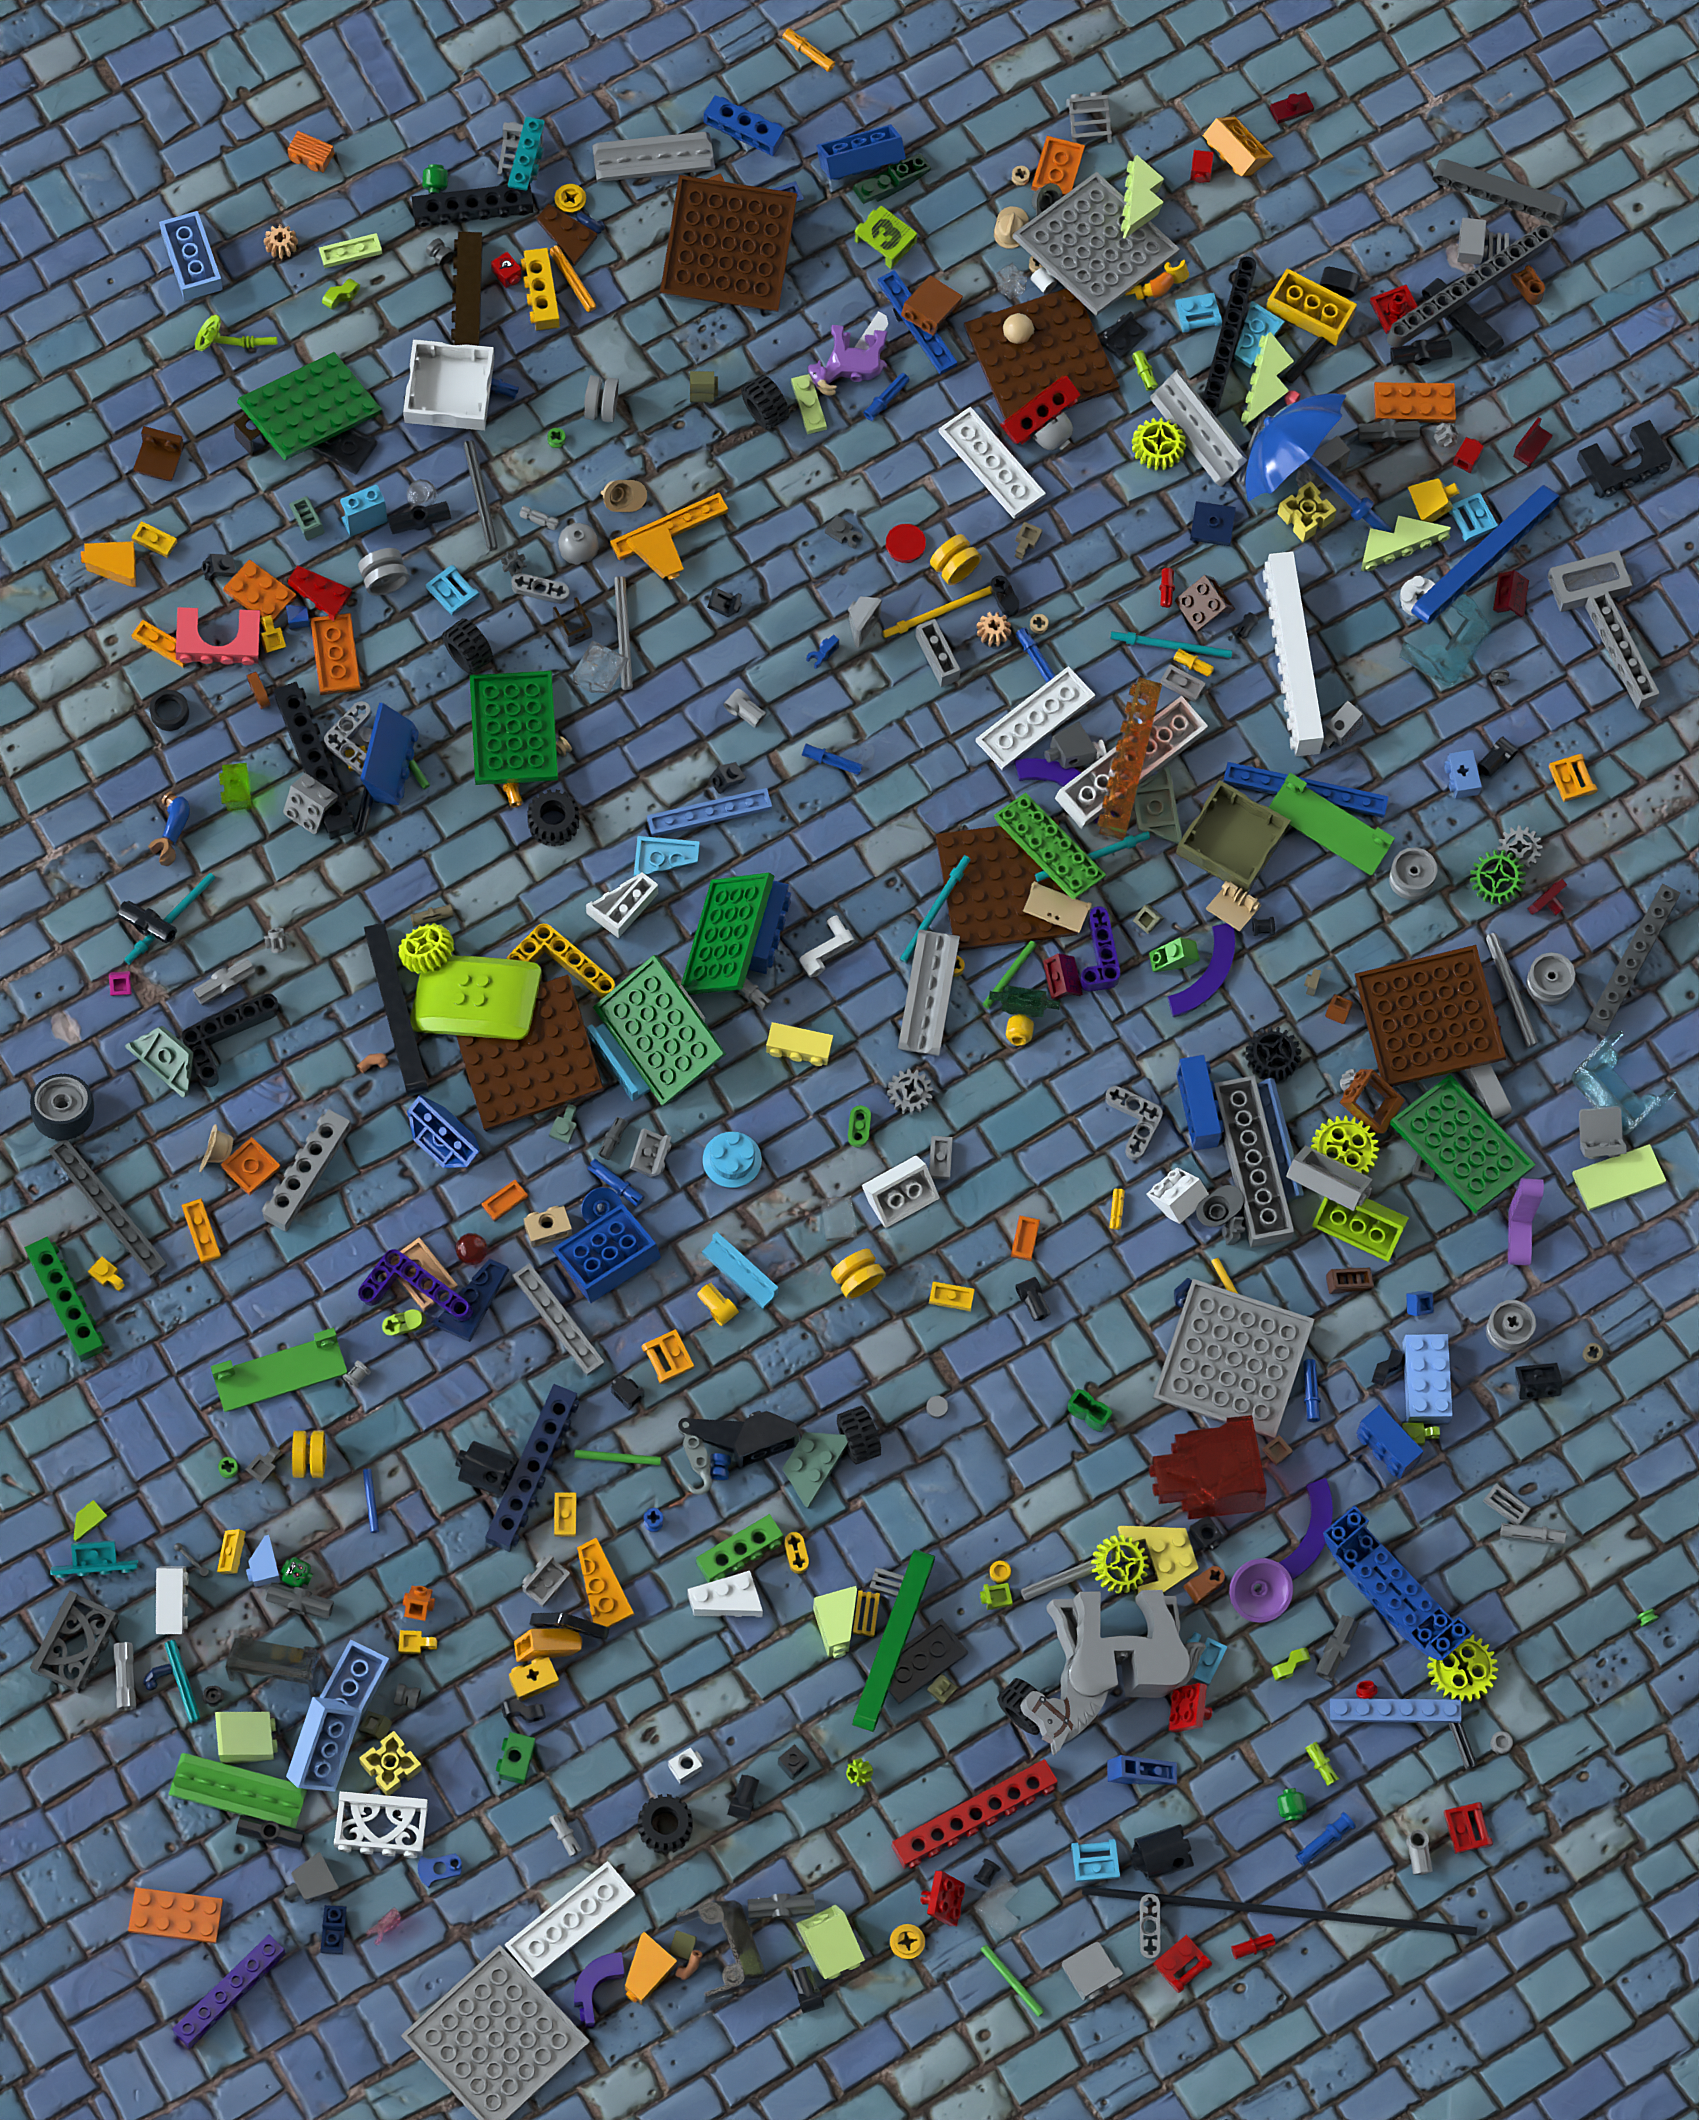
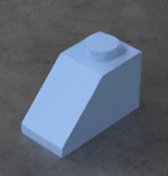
[246,1535,280,1587]

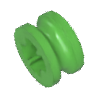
[547,428,566,448]
[218,1457,238,1478]
[1637,1608,1659,1627]

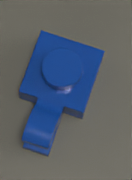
[806,634,839,669]

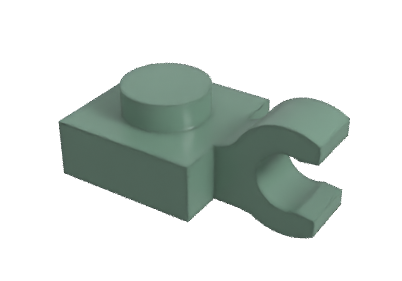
[549,1104,577,1145]

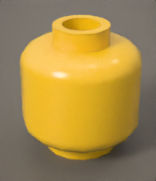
[1006,1014,1034,1046]

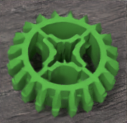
[1470,849,1526,905]

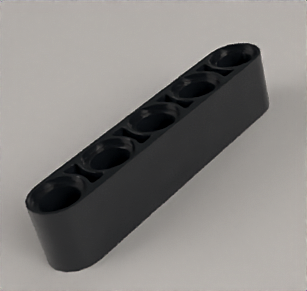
[1422,278,1504,358]

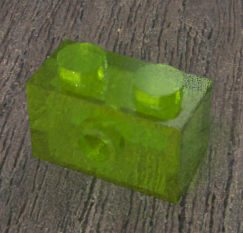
[219,763,252,811]

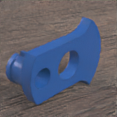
[418,1853,462,1888]

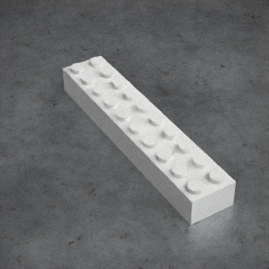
[1263,552,1324,756]

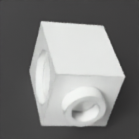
[668,1747,704,1784]

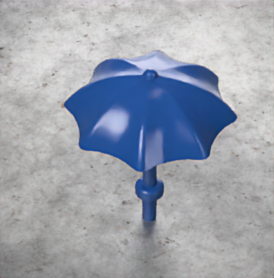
[1245,393,1392,532]

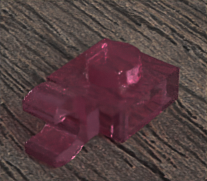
[366,1907,401,1945]

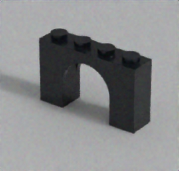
[1577,420,1673,499]

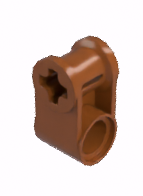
[1511,265,1545,305]
[1183,1566,1225,1604]

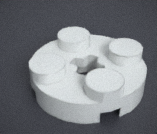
[1400,576,1435,617]

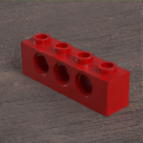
[1000,376,1081,444]

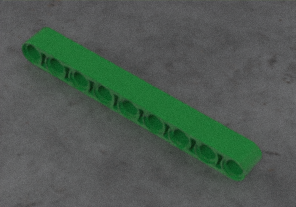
[852,1549,935,1732]

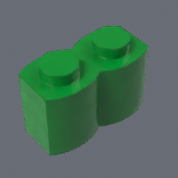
[1067,1389,1112,1432]

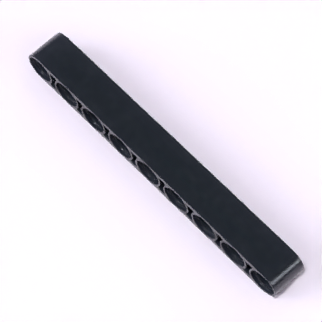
[1202,256,1256,417]
[364,922,428,1097]

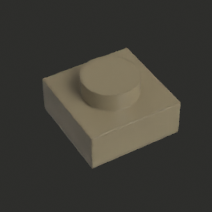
[1304,968,1322,997]
[1262,1435,1293,1466]

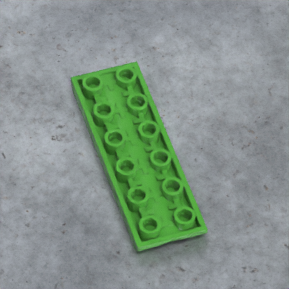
[994,792,1106,899]
[168,1753,308,1829]

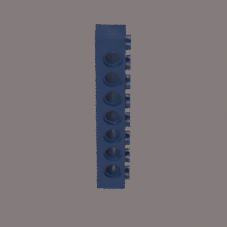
[485,1384,580,1552]

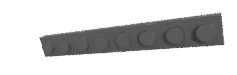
[48,1140,167,1279]

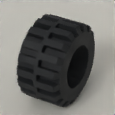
[741,374,790,430]
[442,618,493,674]
[527,789,579,846]
[837,1405,881,1465]
[997,1678,1040,1735]
[638,1794,693,1854]

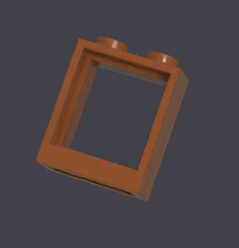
[1339,1069,1405,1133]

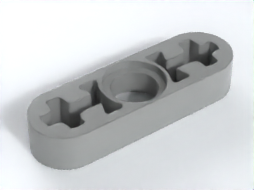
[511,573,569,604]
[1139,1894,1160,1959]

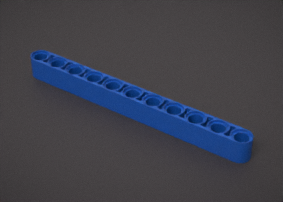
[1411,485,1561,624]

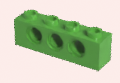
[696,1514,783,1583]

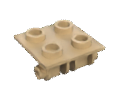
[1206,881,1261,932]

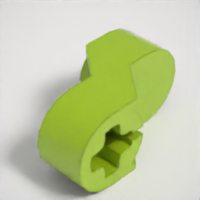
[322,278,360,310]
[382,1309,427,1336]
[1271,1648,1311,1681]

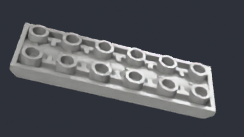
[592,132,715,182]
[1150,369,1249,487]
[898,930,960,1056]

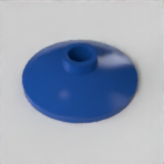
[581,1187,622,1225]

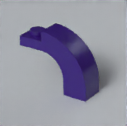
[574,1952,625,2028]

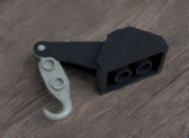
[678,1411,799,1495]

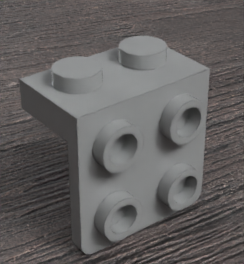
[283,773,338,834]
[1579,1106,1626,1159]
[1062,1942,1123,2001]

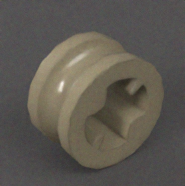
[1582,1343,1603,1364]

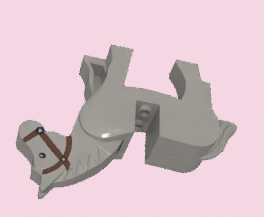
[1020,1590,1206,1755]

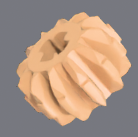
[264,224,298,260]
[977,612,1011,647]

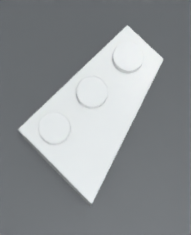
[586,872,658,938]

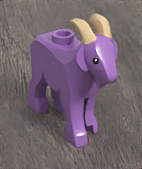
[808,325,887,396]

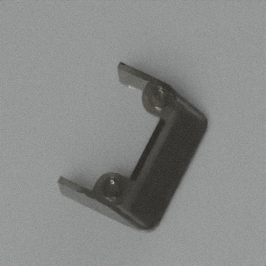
[225,1635,322,1696]
[676,1900,765,2003]

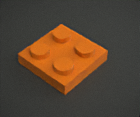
[220,1137,281,1196]

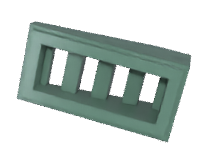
[289,496,325,541]

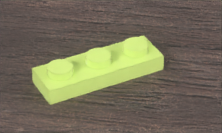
[319,233,382,269]
[791,374,827,434]

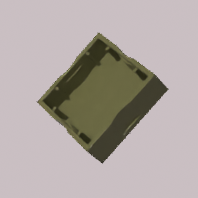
[1176,780,1291,893]

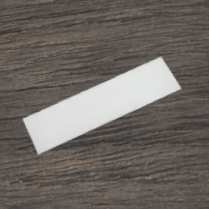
[854,311,888,350]

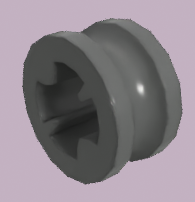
[1491,669,1510,686]

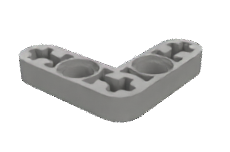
[324,701,371,775]
[1105,1086,1163,1161]

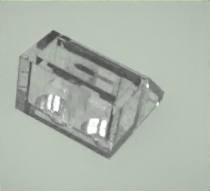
[573,641,629,693]

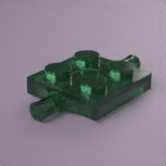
[989,985,1060,1018]

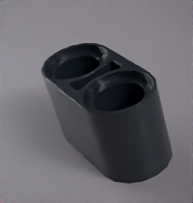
[1320,266,1361,298]

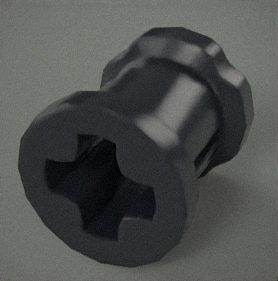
[1252,917,1275,936]
[973,1859,1001,1888]

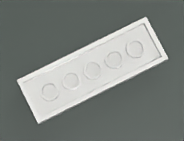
[939,407,1046,519]
[976,666,1095,771]
[505,1861,636,1980]

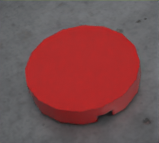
[886,524,926,563]

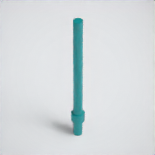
[1110,631,1232,658]
[1035,831,1150,882]
[900,855,971,963]
[124,873,216,965]

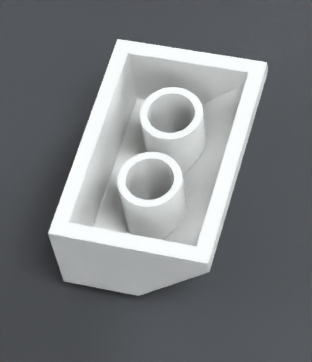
[862,1156,940,1228]

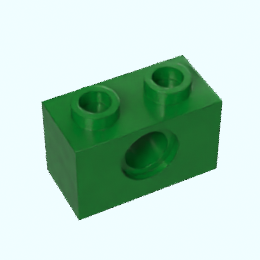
[496,1732,536,1785]

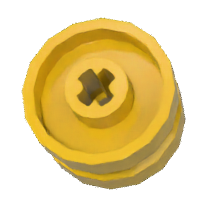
[930,534,982,586]
[831,1248,886,1300]
[292,1430,327,1478]

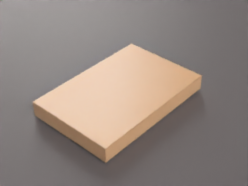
[391,1237,458,1312]

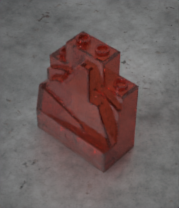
[1149,1415,1267,1520]

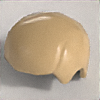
[1003,313,1034,344]

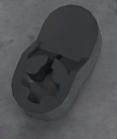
[990,575,1019,616]
[1371,1348,1404,1386]
[501,1699,546,1723]

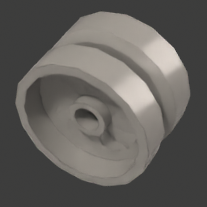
[584,375,619,423]
[358,548,409,596]
[1389,847,1437,900]
[1526,952,1575,1005]
[1486,1300,1536,1353]

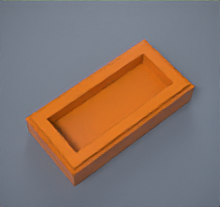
[482,1179,528,1222]
[1011,1215,1040,1261]

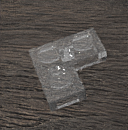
[972,1875,1020,1938]

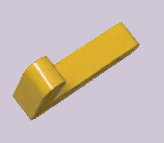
[507,923,615,999]

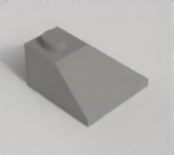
[848,596,882,648]

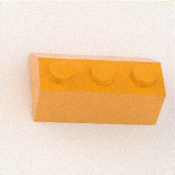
[1203,116,1274,176]

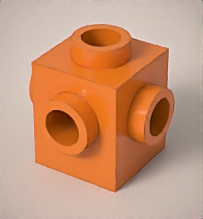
[403,1585,435,1621]

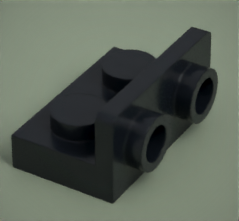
[1103,311,1148,360]
[1515,1363,1562,1400]

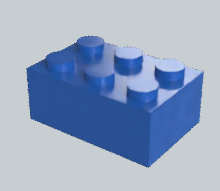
[1356,1405,1424,1479]

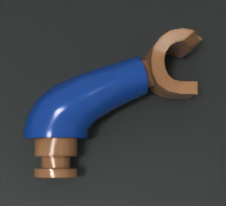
[148,791,190,866]

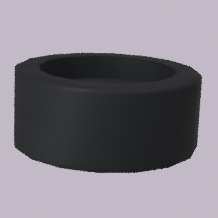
[149,689,189,731]

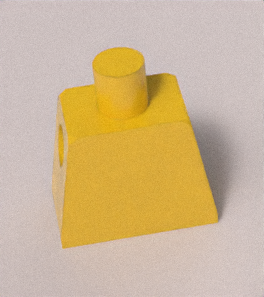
[1408,478,1460,523]

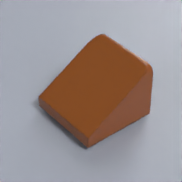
[1325,994,1353,1024]

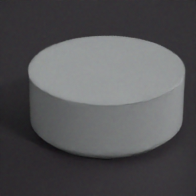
[926,1396,948,1419]
[1490,1731,1513,1754]

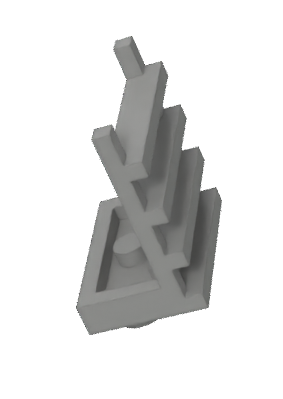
[1066,92,1112,143]
[497,122,544,181]

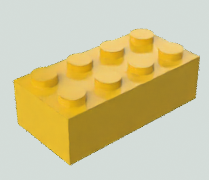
[1266,268,1357,346]

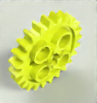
[1310,1115,1379,1175]
[1427,1634,1498,1704]

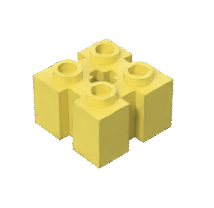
[1277,481,1337,542]
[359,1731,422,1796]

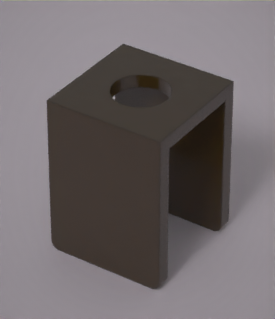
[233,414,266,456]
[553,597,592,647]

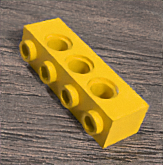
[521,248,560,331]

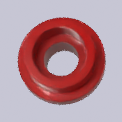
[1356,1680,1378,1699]

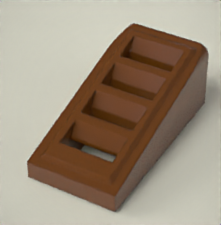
[1326,1267,1374,1294]

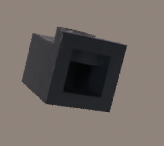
[611,1375,644,1410]

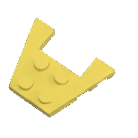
[1117,1526,1199,1594]

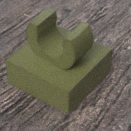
[927,1673,958,1705]

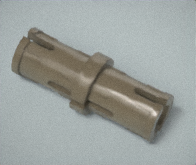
[410,904,454,927]

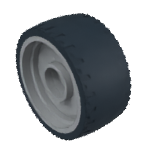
[30,1073,94,1140]

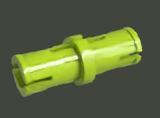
[1132,350,1158,391]
[1305,1741,1339,1786]

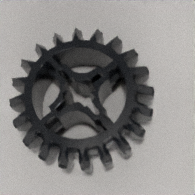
[1245,1026,1302,1083]

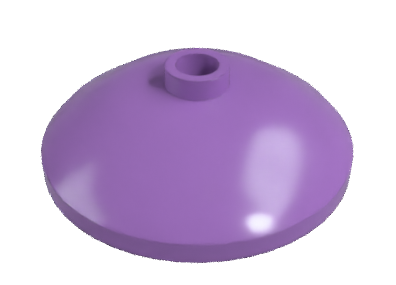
[1229,1558,1293,1623]

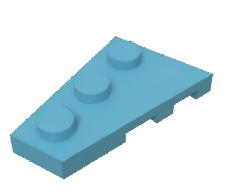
[1234,301,1285,368]
[634,836,700,877]

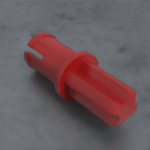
[1159,568,1175,608]
[1231,1933,1276,1960]

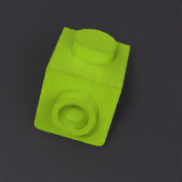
[980,1583,1013,1610]

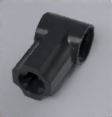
[1478,736,1519,777]
[1015,1277,1051,1322]
[727,1775,759,1821]
[792,1966,825,2014]

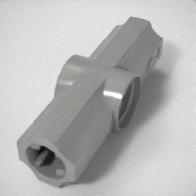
[193,958,256,1006]

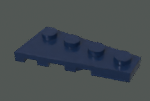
[432,1259,510,1342]

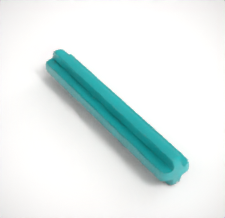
[165,1640,200,1723]

